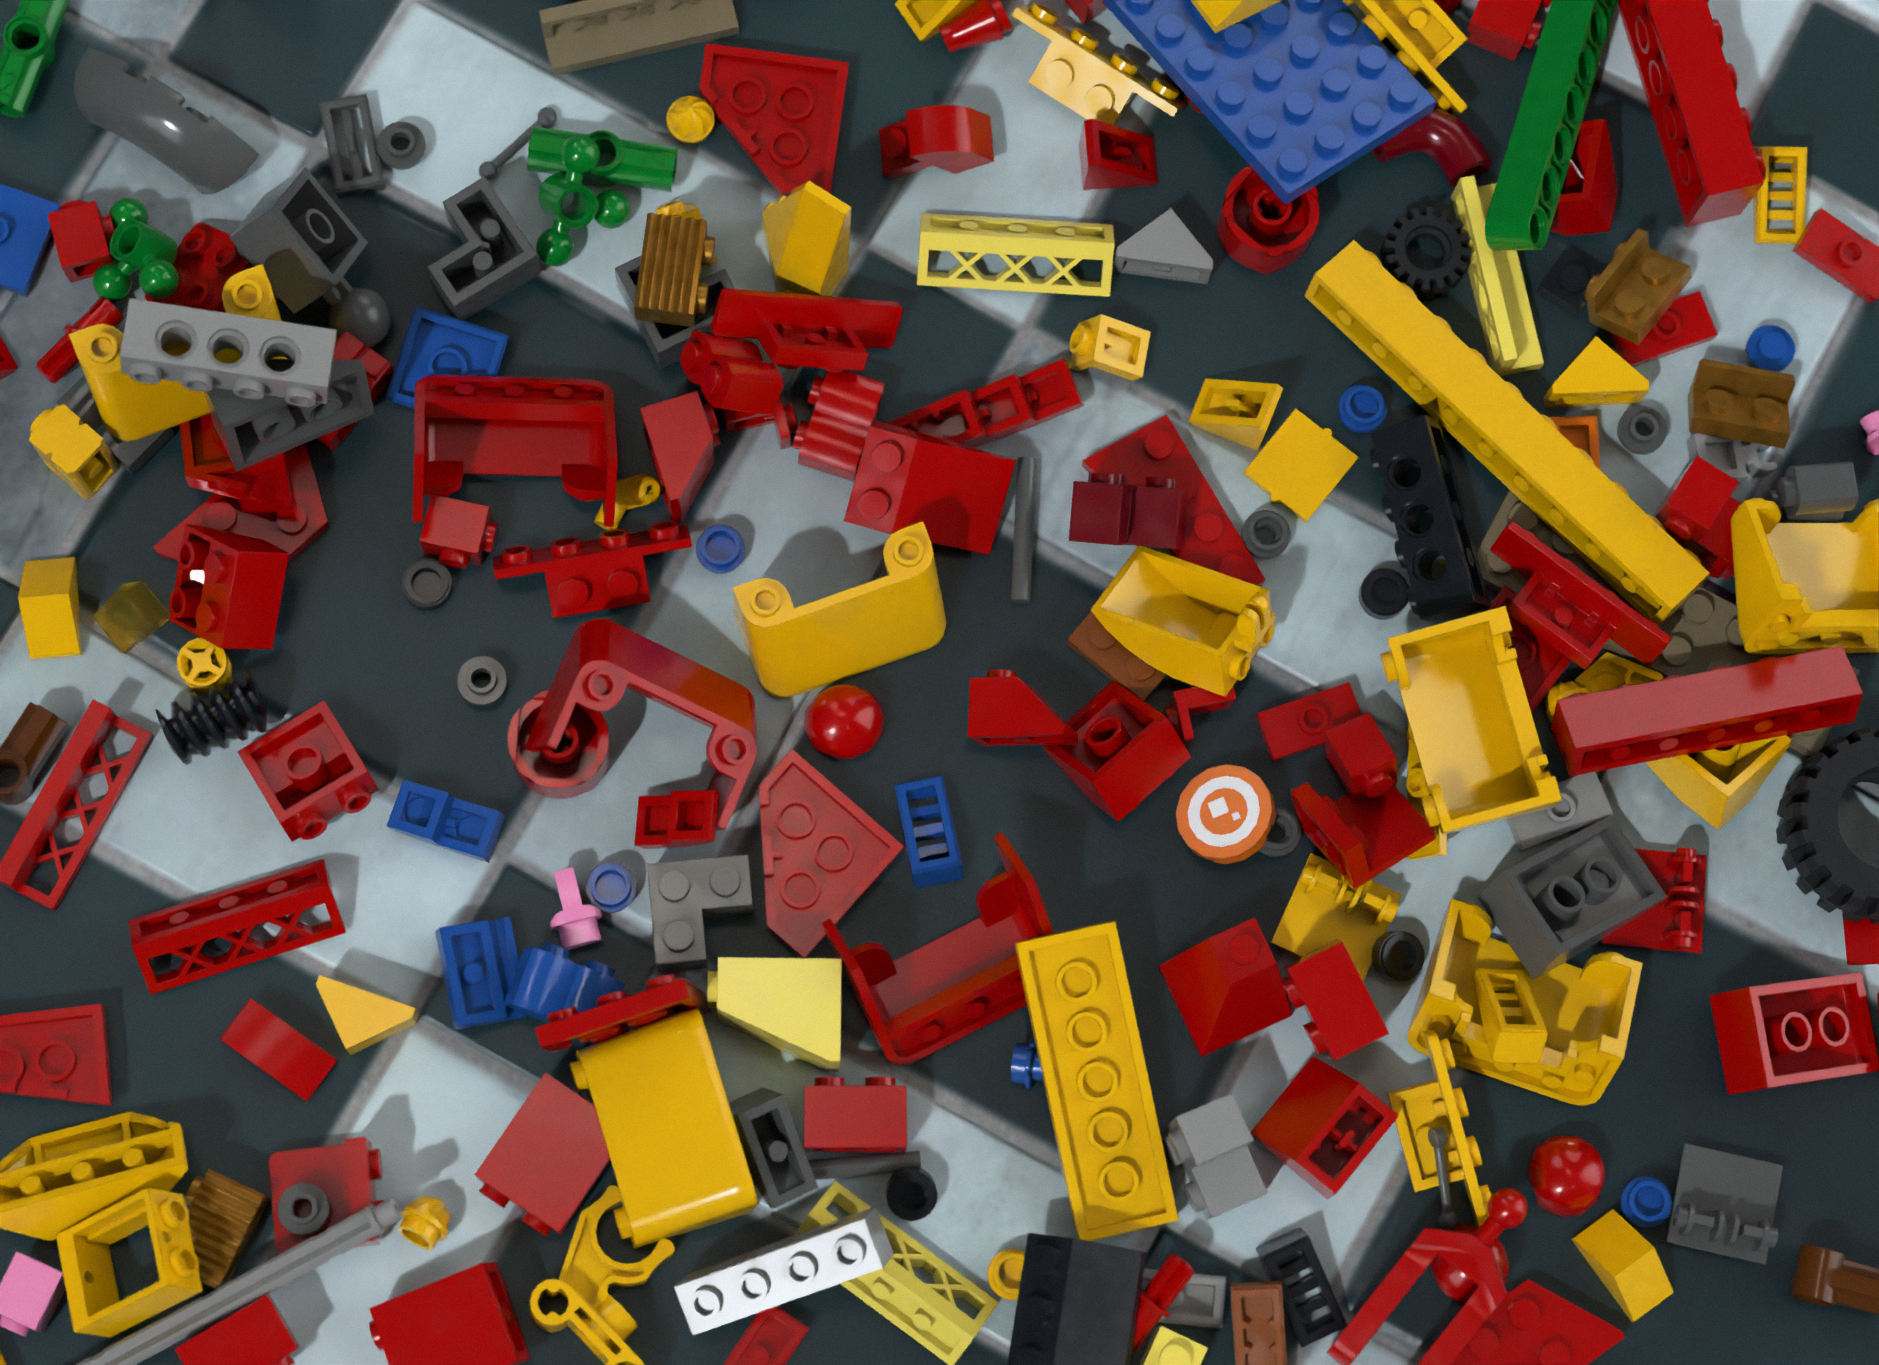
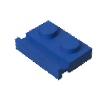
[435,916,528,1030]

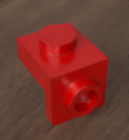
[721,396,797,449]
[1164,684,1236,746]

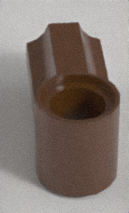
[0,702,69,805]
[1790,1245,1879,1316]

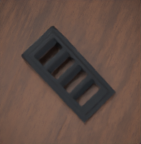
[1256,1228,1348,1347]

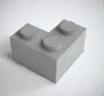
[1163,1093,1268,1220]

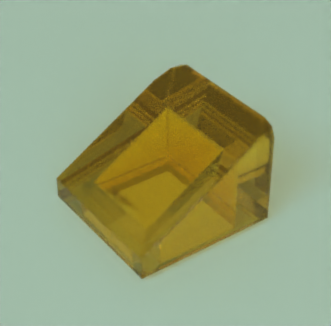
[92,581,170,654]

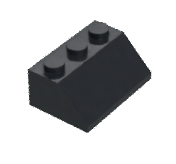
[1007,1233,1146,1365]

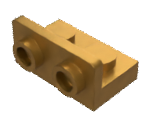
[1585,228,1691,345]
[1688,359,1795,449]

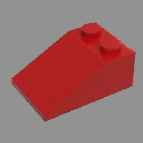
[844,420,1016,555]
[1709,972,1879,1095]

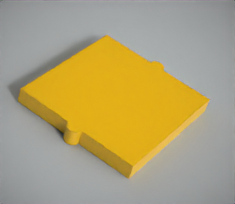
[1243,408,1359,523]

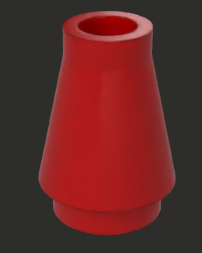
[938,0,1013,53]

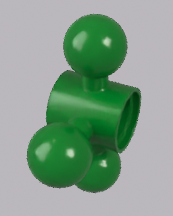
[536,134,631,267]
[93,198,179,301]

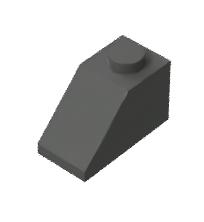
[729,1087,818,1209]

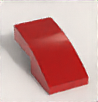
[634,790,719,849]
[219,997,337,1102]

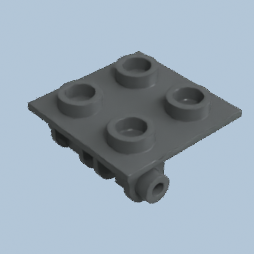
[1666,1143,1783,1265]

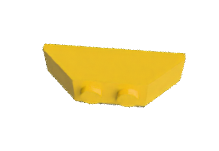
[0,1111,188,1241]

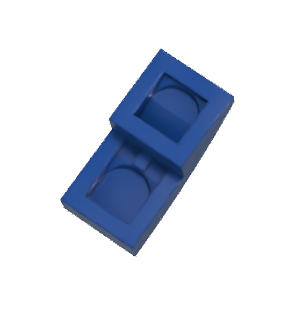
[387,780,505,863]

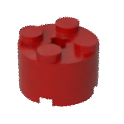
[1217,165,1320,274]
[507,690,611,799]

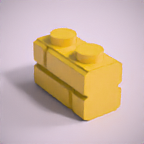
[29,404,119,500]

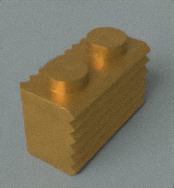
[634,213,715,327]
[184,1169,270,1289]

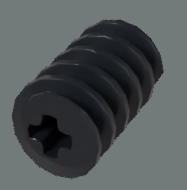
[155,670,269,765]

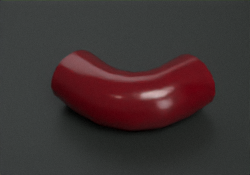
[1371,107,1492,187]

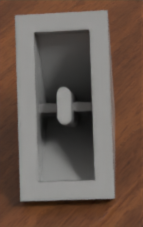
[1112,208,1213,284]

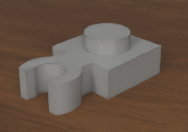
[1687,433,1777,484]

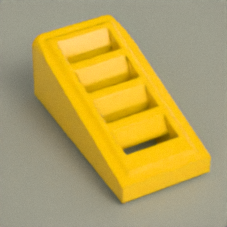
[1753,146,1807,244]
[1473,968,1548,1063]

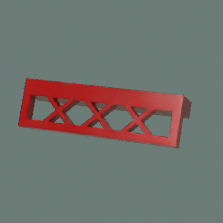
[0,699,154,912]
[129,859,346,995]

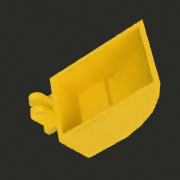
[1090,546,1276,697]

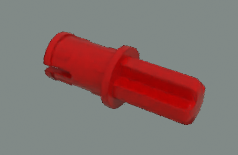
[36,296,124,383]
[1132,1254,1194,1352]

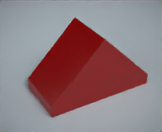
[1079,118,1158,190]

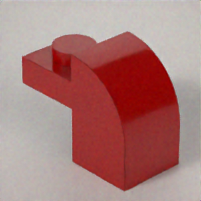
[879,105,995,179]

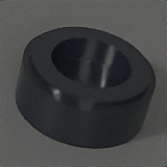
[402,559,453,611]
[1358,568,1409,620]
[1372,931,1424,981]
[886,1166,938,1221]

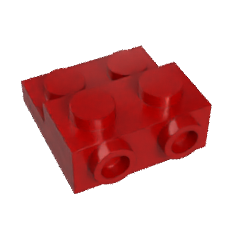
[237,700,379,842]

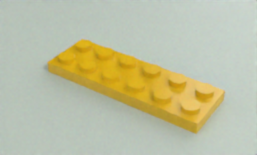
[1014,921,1179,1241]

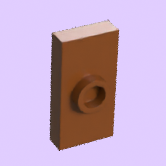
[1230,1281,1288,1365]

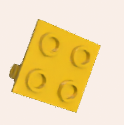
[1271,853,1402,982]

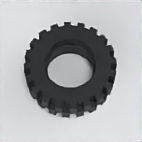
[1776,727,1879,924]

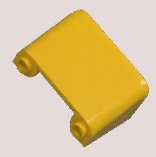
[69,264,287,442]
[1730,498,1879,654]
[733,522,947,699]
[1380,606,1562,835]
[1407,899,1643,1106]
[570,1008,757,1249]

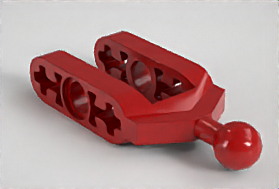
[1327,1188,1528,1365]

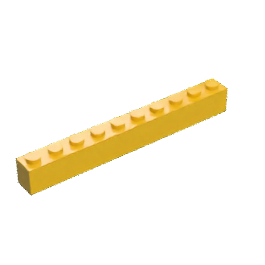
[1305,240,1710,626]

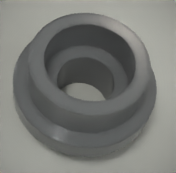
[377,122,426,170]
[1617,406,1667,455]
[1241,510,1291,559]
[457,656,507,706]
[1259,807,1301,857]
[277,1183,330,1235]

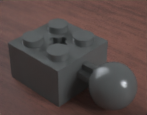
[229,167,391,348]

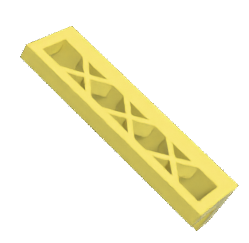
[1451,175,1544,376]
[917,213,1115,297]
[794,1181,999,1365]

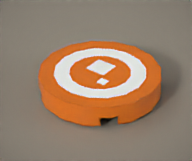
[1176,764,1276,864]

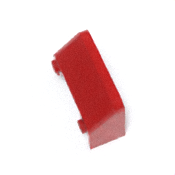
[413,375,618,527]
[524,618,757,830]
[822,832,1054,1065]

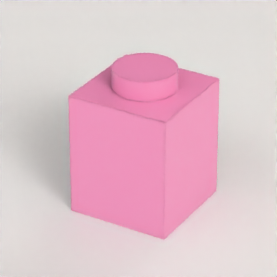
[0,1251,66,1337]

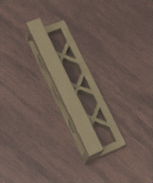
[539,0,739,76]

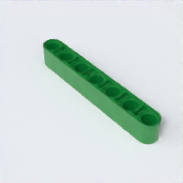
[1485,0,1618,251]

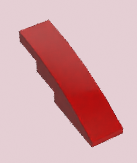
[887,358,1085,448]

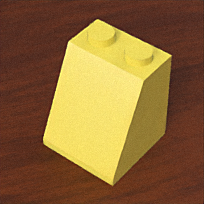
[707,957,842,1073]

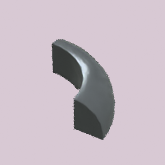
[74,48,260,194]

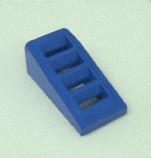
[894,775,963,888]

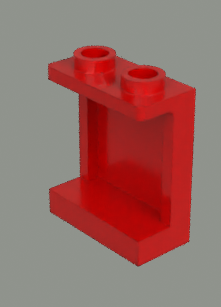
[474,1072,611,1237]
[369,1262,531,1365]

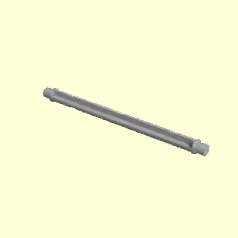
[76,1198,403,1365]

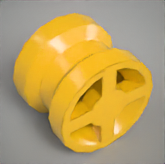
[177,638,232,694]

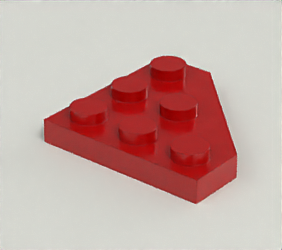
[699,43,849,197]
[759,749,904,958]
[535,974,712,1052]

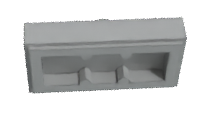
[1506,772,1614,852]

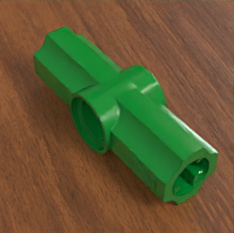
[0,0,70,119]
[527,126,678,192]

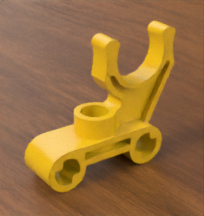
[529,1185,675,1365]

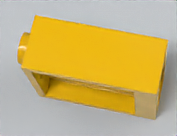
[56,1188,203,1338]

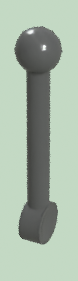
[478,107,557,181]
[1428,1126,1459,1230]

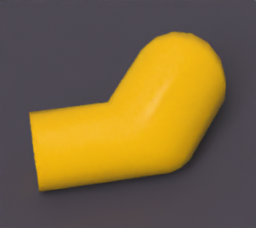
[594,474,661,530]

